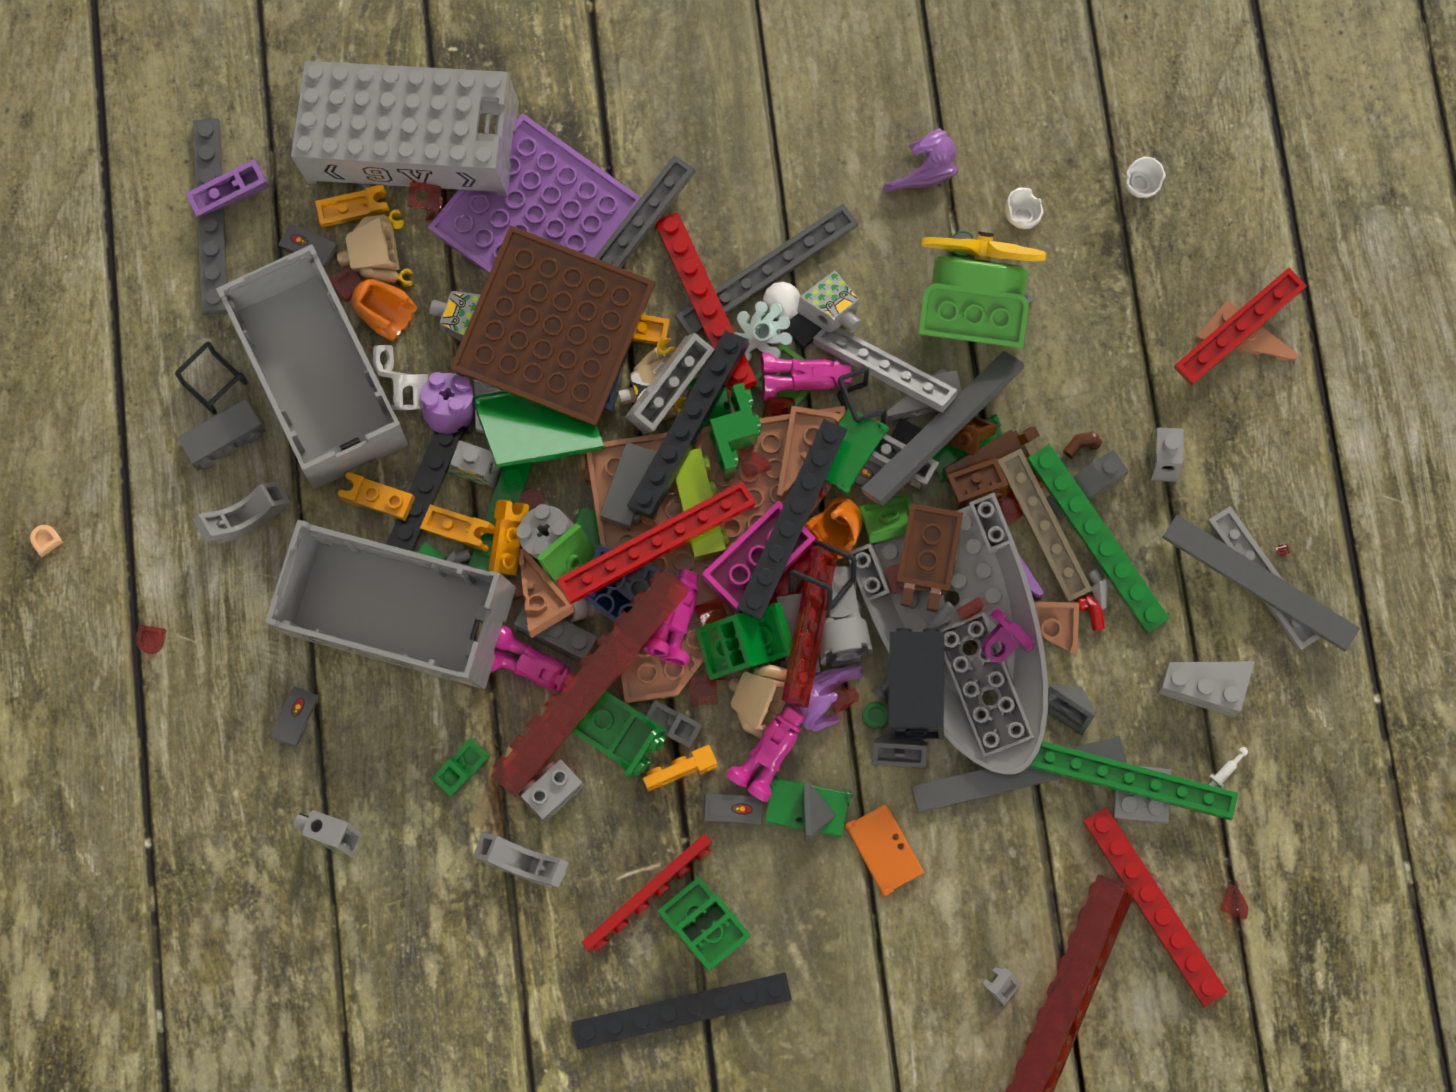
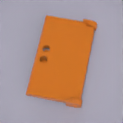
[844,804,925,897]

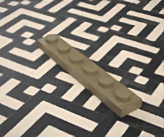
[998,449,1092,602]

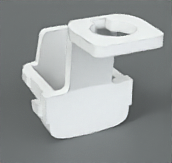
[373,345,428,410]

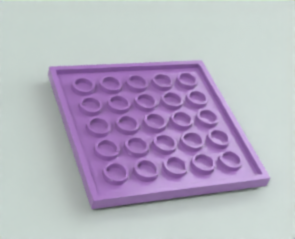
[427,113,641,274]

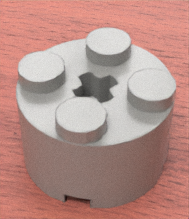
[516,504,575,562]
[814,613,873,667]

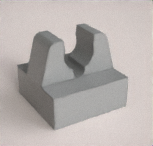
[983,967,1021,1006]

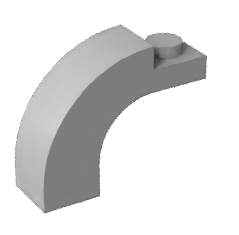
[193,481,291,544]
[473,832,569,888]

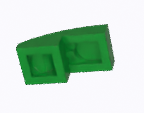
[432,738,491,797]

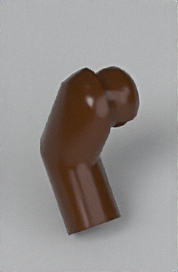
[1063,431,1102,459]

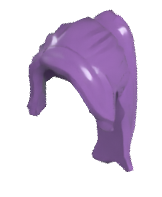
[883,128,958,192]
[788,665,863,732]

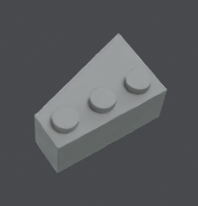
[1158,661,1255,718]

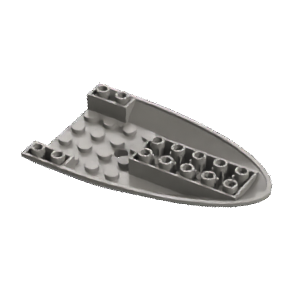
[848,493,1048,774]

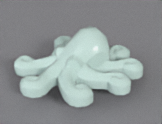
[734,301,792,361]

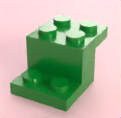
[709,383,762,481]
[695,602,796,680]
[657,876,752,972]

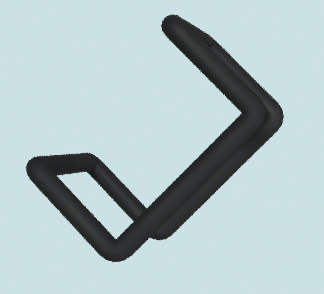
[175,341,248,415]
[837,367,886,424]
[788,540,857,611]

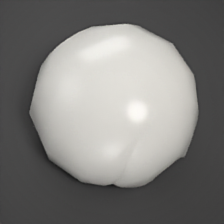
[1124,156,1166,199]
[1005,188,1044,229]
[762,282,800,320]

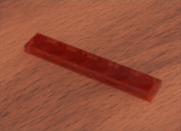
[781,546,838,708]

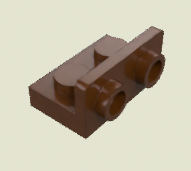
[936,412,997,455]
[947,458,1008,510]

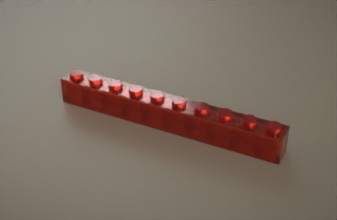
[491,569,692,797]
[1005,874,1135,1092]

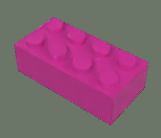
[701,500,816,614]

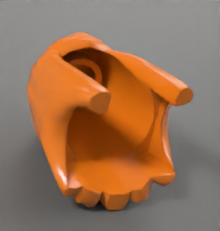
[351,279,418,341]
[804,498,863,560]

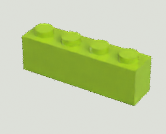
[674,448,730,562]

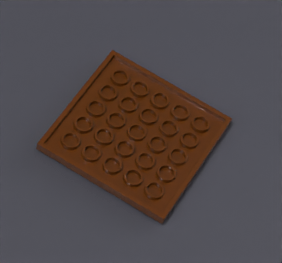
[450,225,656,427]

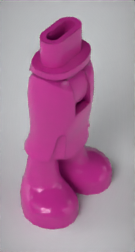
[760,353,852,401]
[644,569,699,666]
[490,625,580,695]
[725,706,805,802]

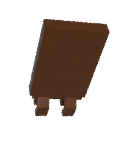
[943,427,1040,493]
[896,503,963,612]

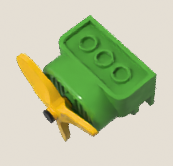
[918,231,1046,348]

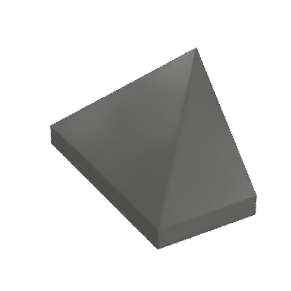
[1048,684,1097,735]
[872,732,928,768]
[803,782,836,842]

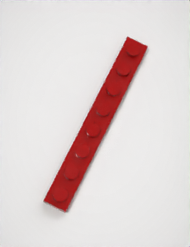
[655,212,757,390]
[556,481,756,605]
[1083,807,1228,1008]

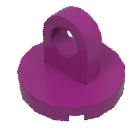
[981,609,1035,662]

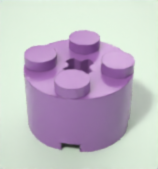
[420,372,474,434]

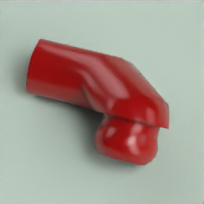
[1076,595,1105,631]

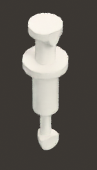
[1208,747,1248,788]

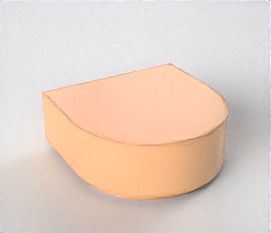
[30,525,64,557]

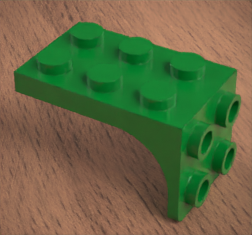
[566,682,667,778]

